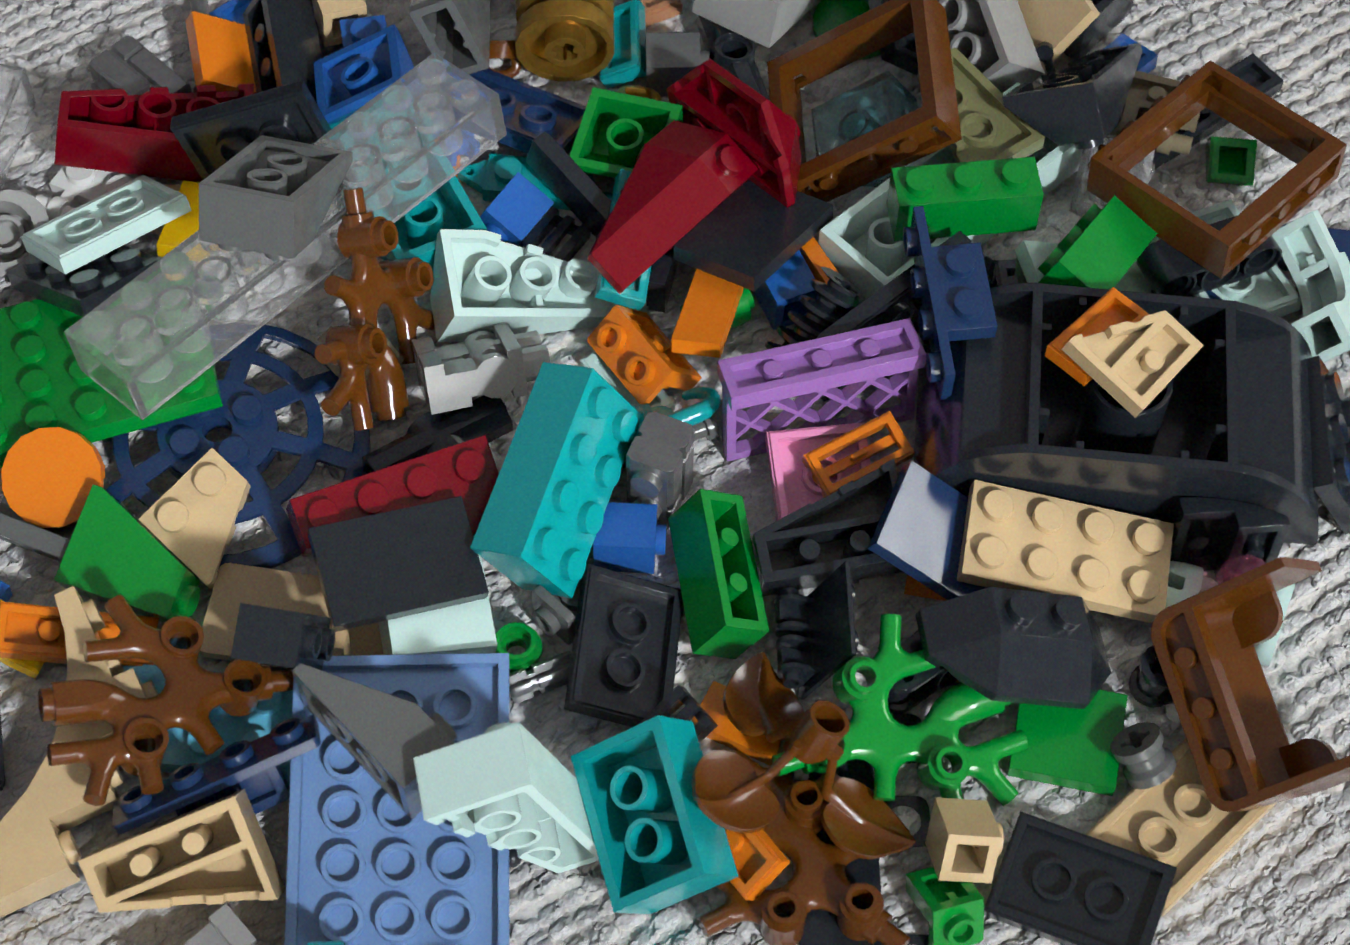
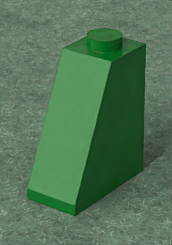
[54,485,200,623]

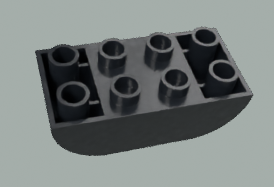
[914,283,1319,545]

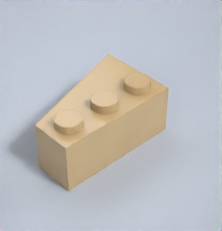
[78,788,286,913]

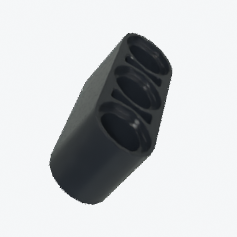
[1137,216,1282,297]

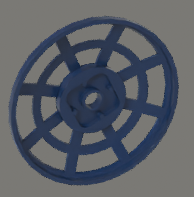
[106,321,371,579]

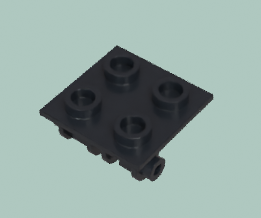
[774,561,859,700]

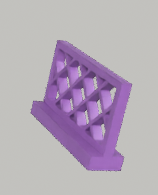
[717,318,926,462]

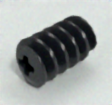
[765,266,866,349]

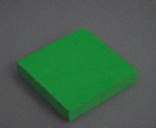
[1007,689,1128,796]

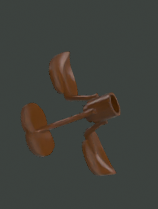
[692,652,916,859]

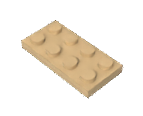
[957,480,1174,624]

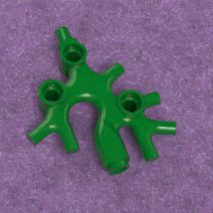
[772,614,1028,806]

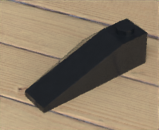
[1002,43,1142,149]

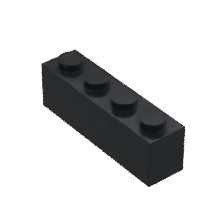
[243,0,324,103]

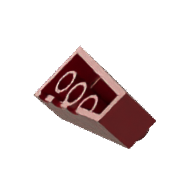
[54,83,254,183]
[286,435,499,557]

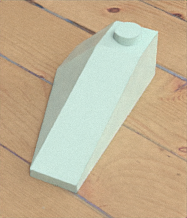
[430,229,628,342]

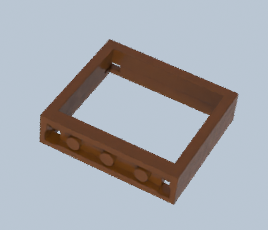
[767,0,962,202]
[1086,60,1347,279]

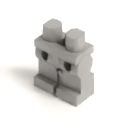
[411,323,550,415]

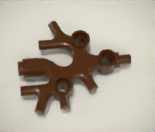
[315,187,435,431]
[38,595,294,806]
[697,740,911,945]

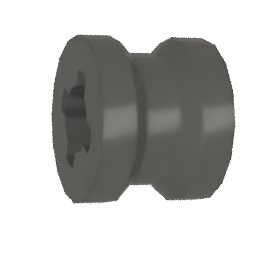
[1110,722,1177,789]

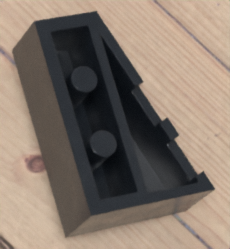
[751,459,903,597]

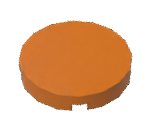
[1,427,105,528]

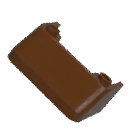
[1151,557,1350,812]

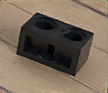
[231,603,335,671]

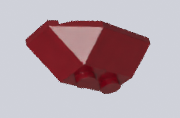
[667,59,802,208]

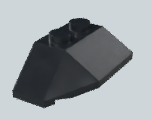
[915,587,1111,709]

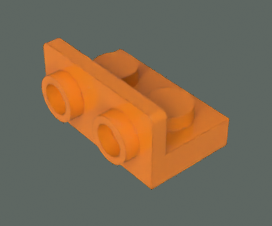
[587,305,702,405]

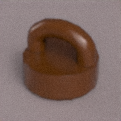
[488,40,522,78]

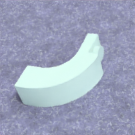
[1272,210,1350,363]

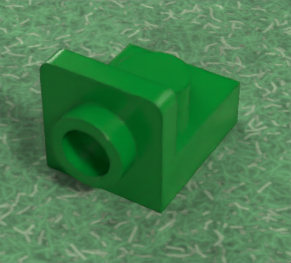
[906,867,984,945]

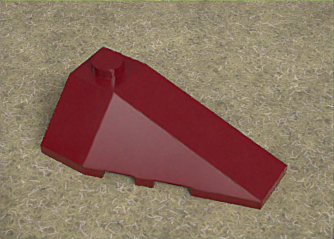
[587,120,759,294]

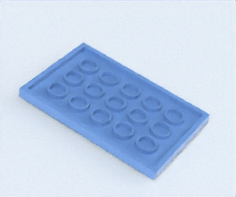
[284,653,510,945]

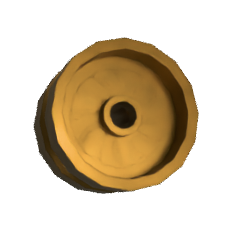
[515,0,614,82]

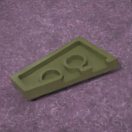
[917,47,1045,163]

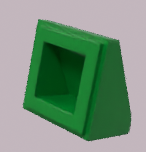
[1206,136,1257,186]

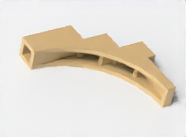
[0,586,158,918]

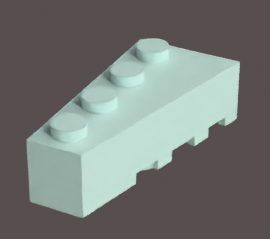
[413,722,599,874]

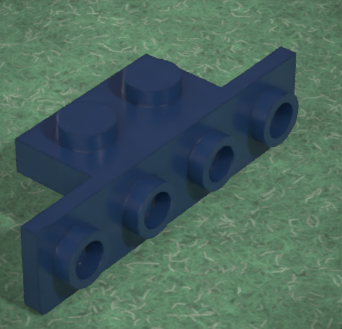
[903,206,998,400]
[112,714,321,835]

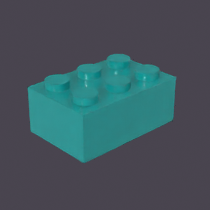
[571,715,739,914]

